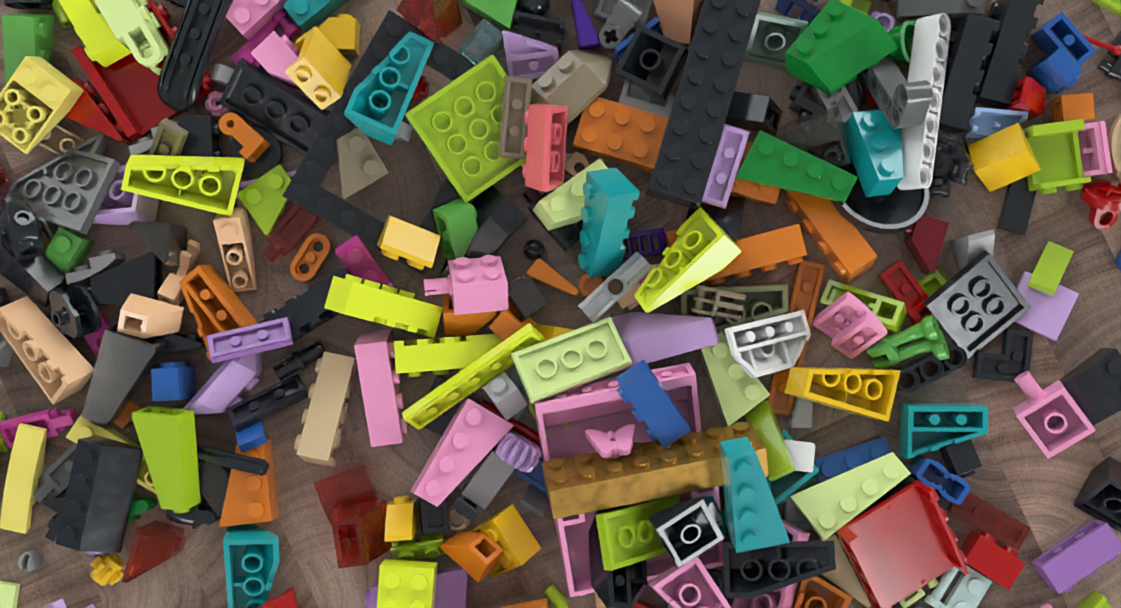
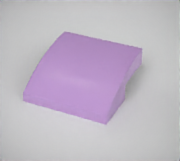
[1013,271,1079,341]

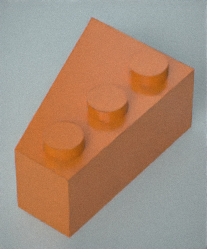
[179,264,258,360]

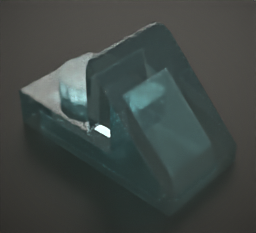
[458,19,504,66]

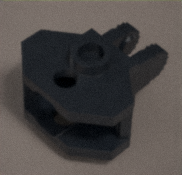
[49,283,102,340]

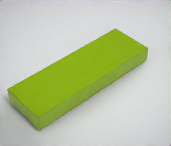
[745,400,796,482]

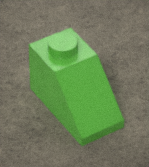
[433,198,478,260]
[46,227,95,287]

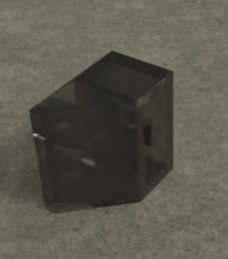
[782,106,851,167]

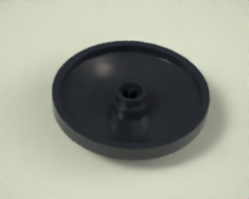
[829,144,929,234]

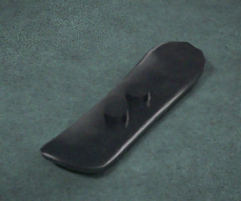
[157,0,232,112]

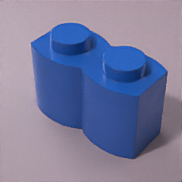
[1026,47,1083,95]
[908,456,971,505]

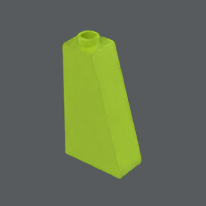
[132,406,201,513]

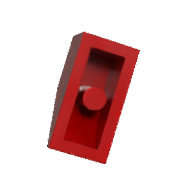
[1002,77,1047,120]

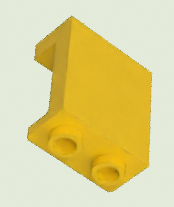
[285,26,351,110]

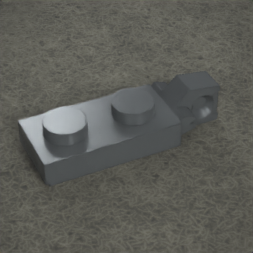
[32,443,77,503]

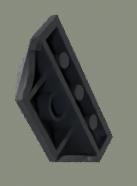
[589,504,648,608]

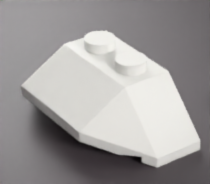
[724,310,811,378]

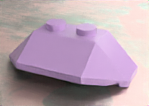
[183,352,263,415]

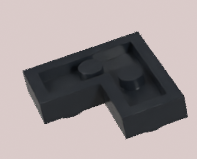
[972,329,1034,383]

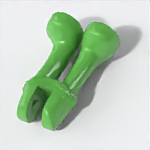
[865,315,950,368]

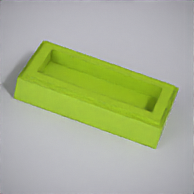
[1027,241,1074,296]

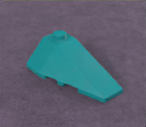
[344,31,435,146]
[223,524,280,608]

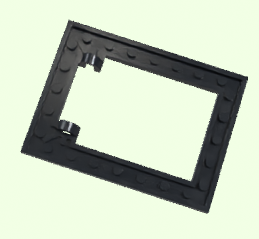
[282,10,477,275]

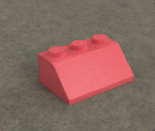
[523,103,568,192]

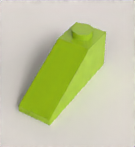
[819,279,907,335]

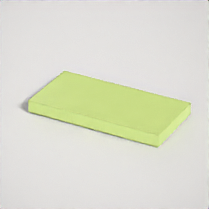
[511,317,632,404]

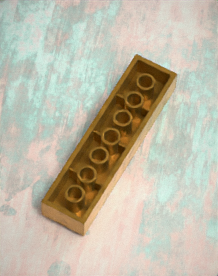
[542,422,768,519]

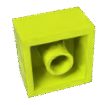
[377,559,438,608]

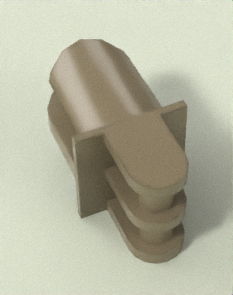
[691,284,746,321]

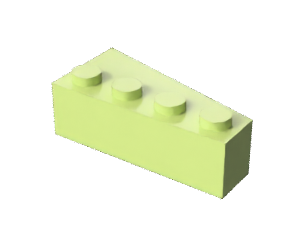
[789,452,911,541]

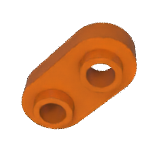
[290,233,332,282]

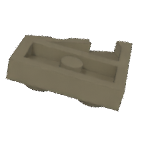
[336,127,389,199]

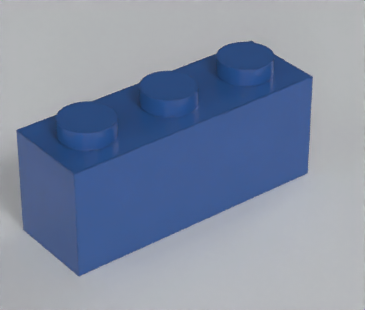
[616,359,692,448]

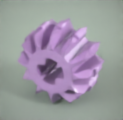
[495,431,542,472]

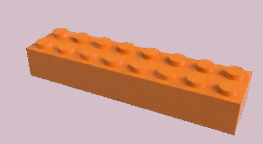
[573,97,780,208]

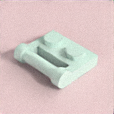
[924,566,992,608]

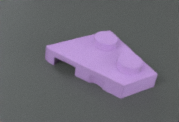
[502,30,559,79]

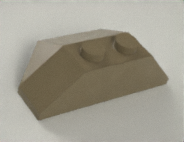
[530,49,614,124]

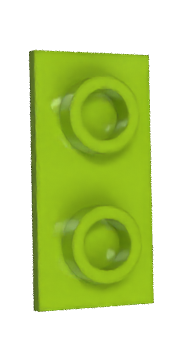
[390,532,446,561]

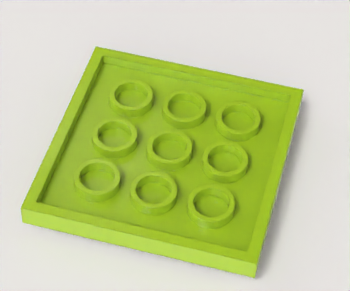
[405,54,528,203]

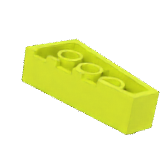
[121,155,245,216]
[324,274,443,338]
[394,334,503,377]

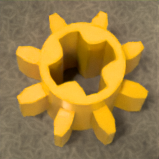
[90,552,125,586]

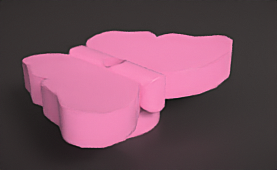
[585,424,635,458]

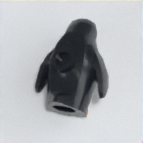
[0,192,52,261]

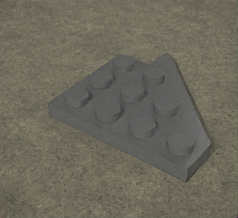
[7,133,120,235]

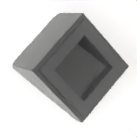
[520,484,549,517]

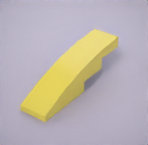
[0,423,47,534]

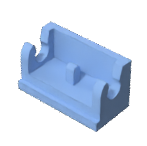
[964,107,1028,140]

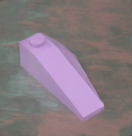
[92,165,159,226]
[611,311,720,370]

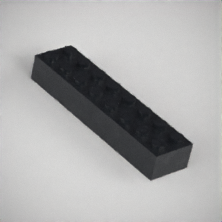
[646,0,761,210]

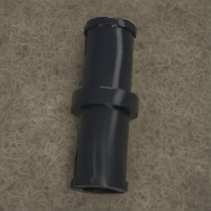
[273,340,326,381]

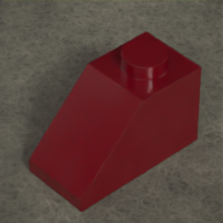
[903,215,949,274]

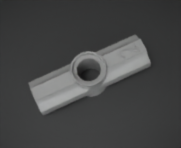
[578,251,652,323]

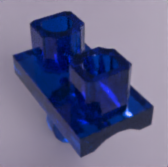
[775,0,821,27]

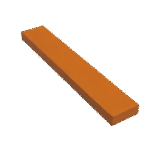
[766,260,826,417]

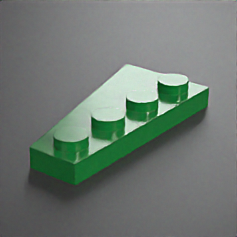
[735,130,858,203]

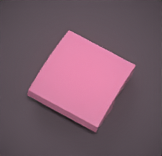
[812,291,887,359]

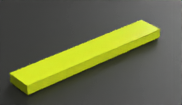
[402,323,545,430]

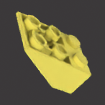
[0,56,84,154]

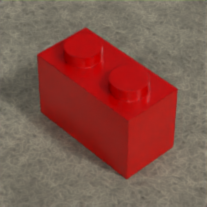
[960,530,1026,590]

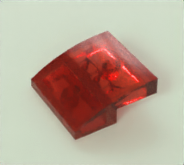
[313,464,383,530]

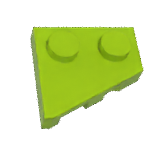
[237,164,292,236]

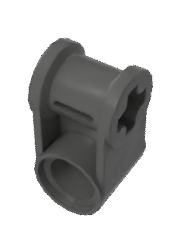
[599,0,643,48]

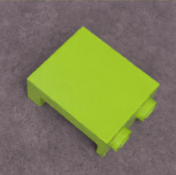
[1022,119,1092,195]

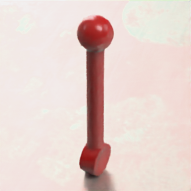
[1082,34,1121,56]

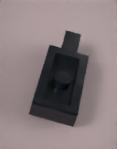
[522,187,582,252]

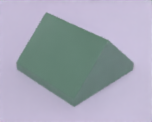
[744,12,808,68]

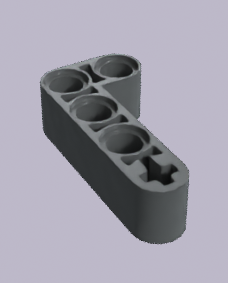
[859,54,933,129]

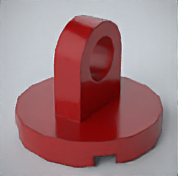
[1080,180,1121,230]

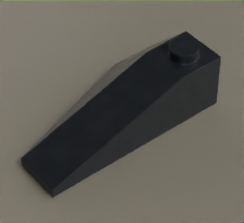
[439,185,528,278]

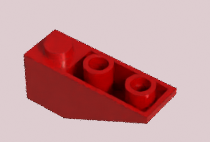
[65,77,132,145]

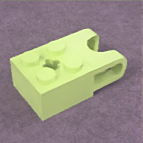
[94,0,170,75]

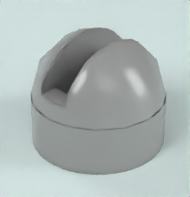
[18,550,43,572]

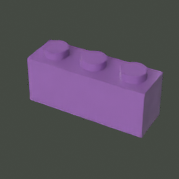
[1031,519,1121,594]

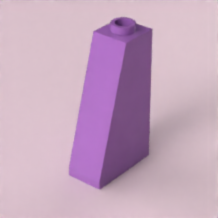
[365,565,469,608]

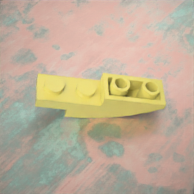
[66,414,156,494]

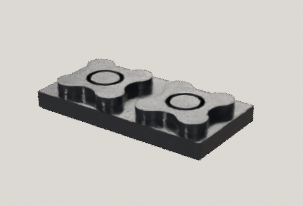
[219,58,330,155]

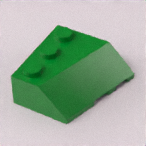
[785,0,899,95]

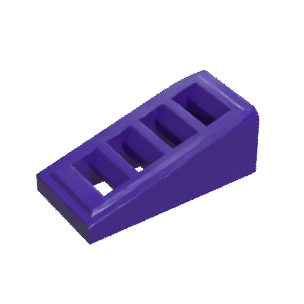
[571,0,601,50]
[622,228,667,261]

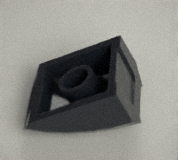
[648,496,726,568]

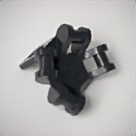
[929,128,974,198]

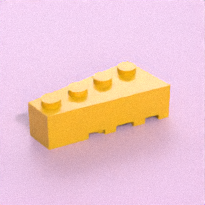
[785,367,901,422]

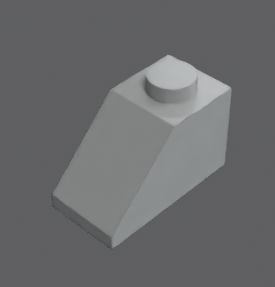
[950,229,995,270]
[481,371,528,421]

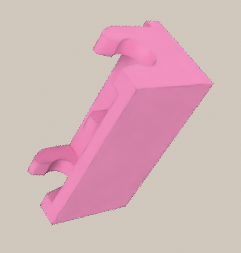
[1078,121,1113,177]

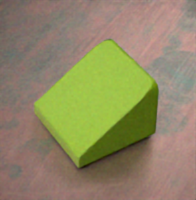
[917,266,950,297]

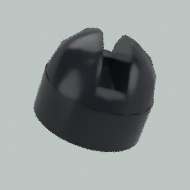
[524,239,544,261]

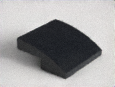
[686,196,745,243]

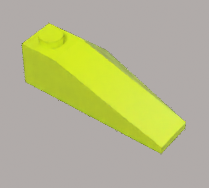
[634,207,742,313]

